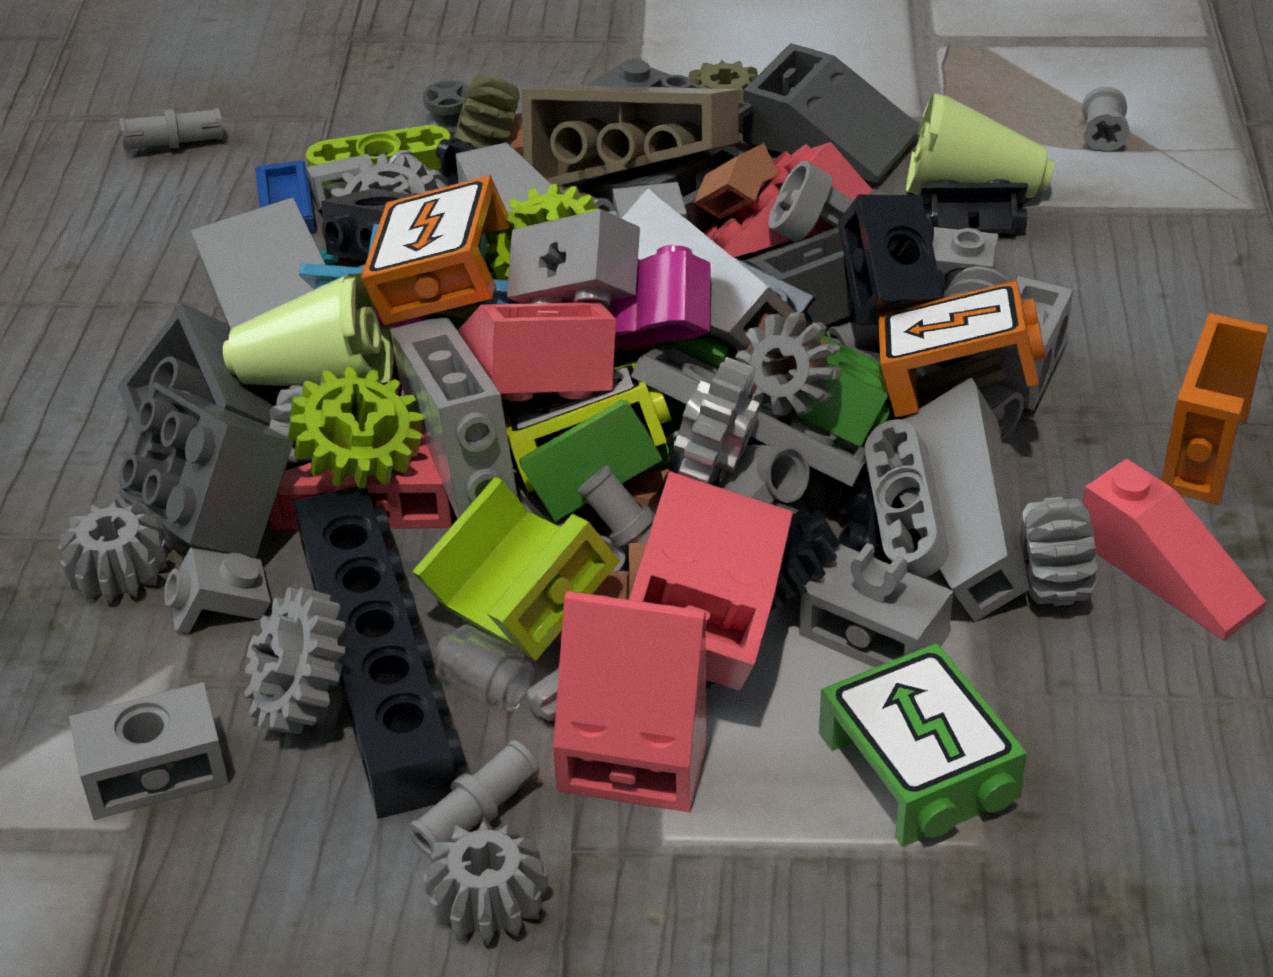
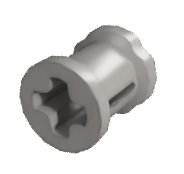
[1082,87,1130,152]

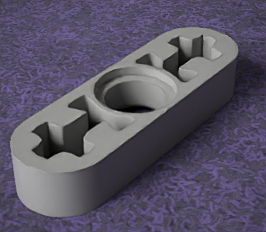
[865,419,949,578]

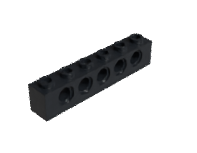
[293,486,465,819]

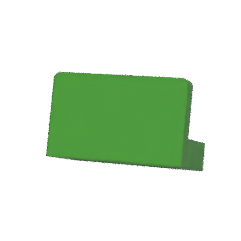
[519,399,662,521]

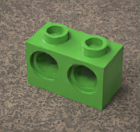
[796,336,892,447]

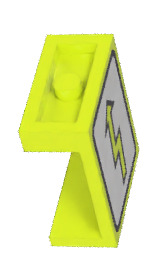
[504,360,672,493]

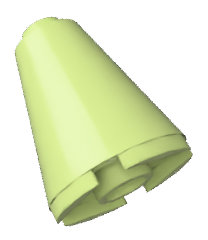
[905,93,1054,198]
[223,272,394,386]

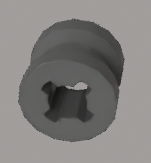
[423,80,469,138]

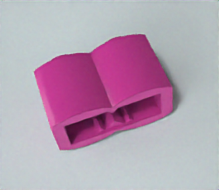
[606,245,711,352]

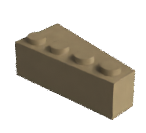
[522,85,739,186]

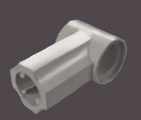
[716,444,809,506]

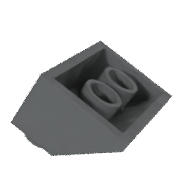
[118,303,273,435]

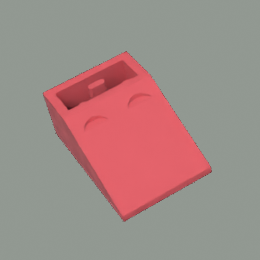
[703,142,873,257]
[458,302,616,401]
[628,471,793,691]
[553,591,706,812]

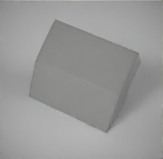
[307,154,377,210]

